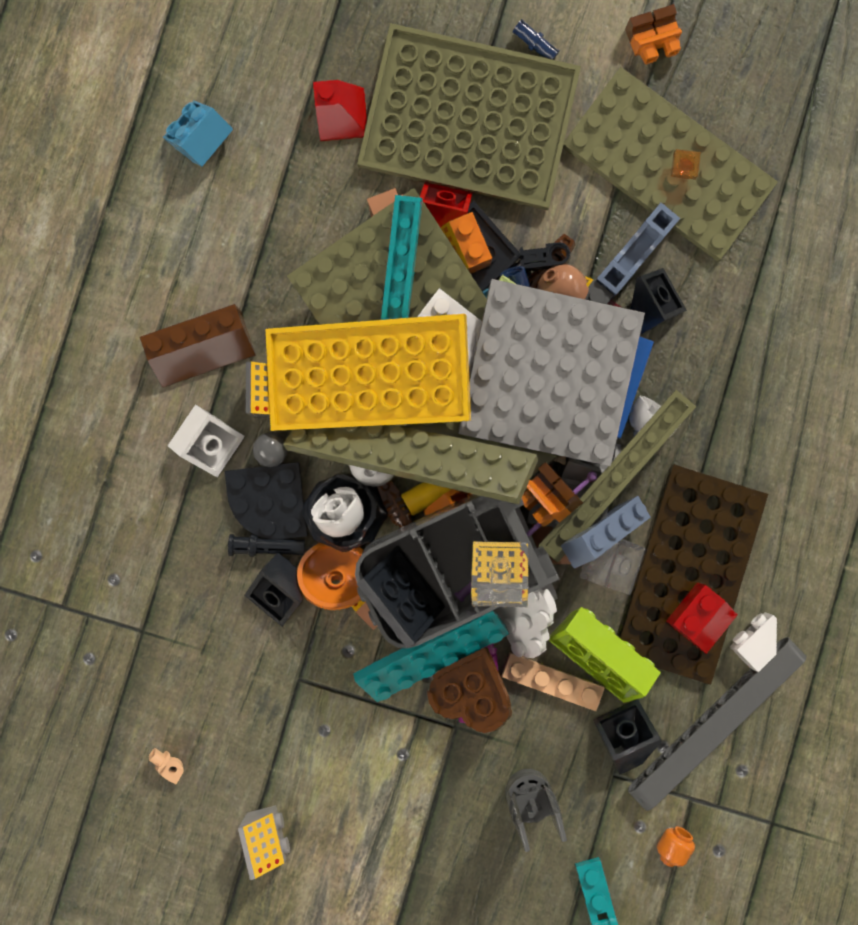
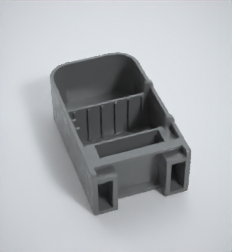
[355,494,560,648]

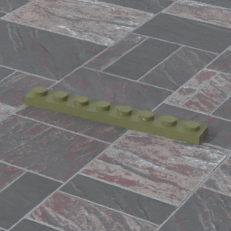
[538,390,696,563]

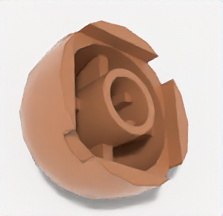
[537,264,589,299]

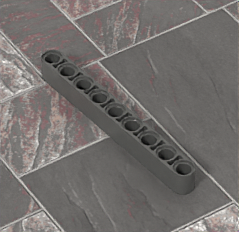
[628,637,807,811]

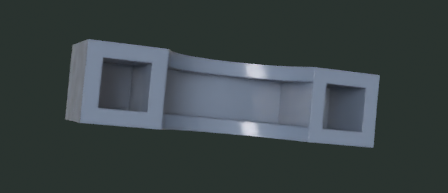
[596,203,680,300]
[561,496,651,568]

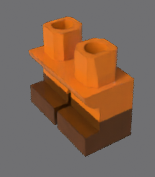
[625,4,682,65]
[522,462,583,527]

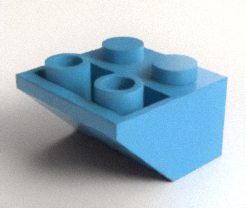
[163,100,233,167]

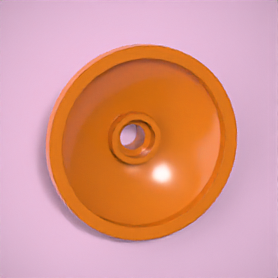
[297,543,364,610]

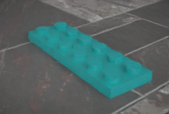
[353,610,509,702]

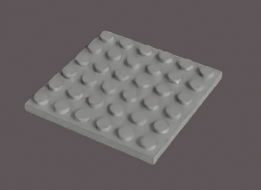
[458,279,645,466]

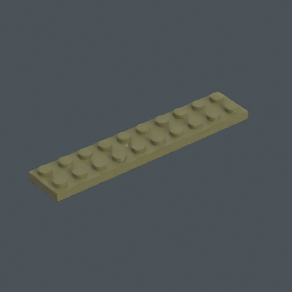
[283,425,538,505]

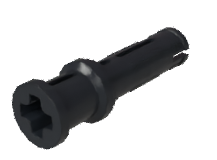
[228,534,305,557]

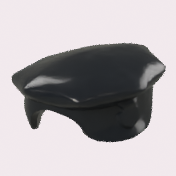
[302,473,388,552]

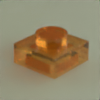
[671,149,701,180]

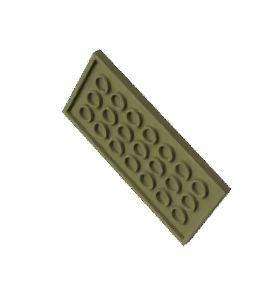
[563,67,778,262]

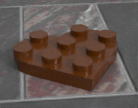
[427,648,512,733]

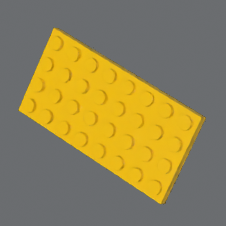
[265,314,471,431]

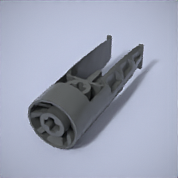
[505,769,567,852]

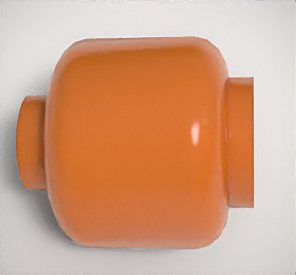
[657,826,695,867]

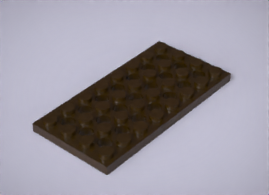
[619,464,768,685]

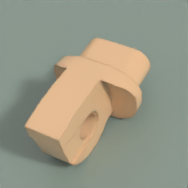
[149,748,184,784]

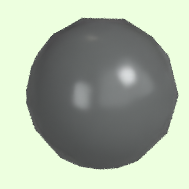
[253,432,288,467]

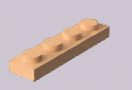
[501,652,604,711]

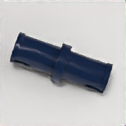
[512,19,560,60]

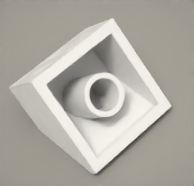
[168,404,245,477]

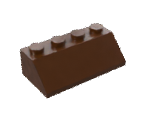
[140,304,256,388]

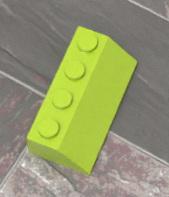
[548,607,661,703]

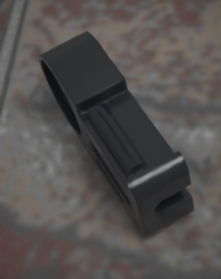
[519,242,571,272]

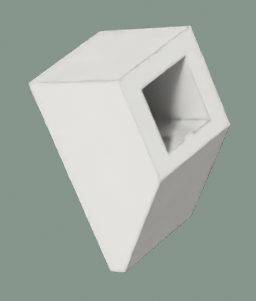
[729,613,777,672]

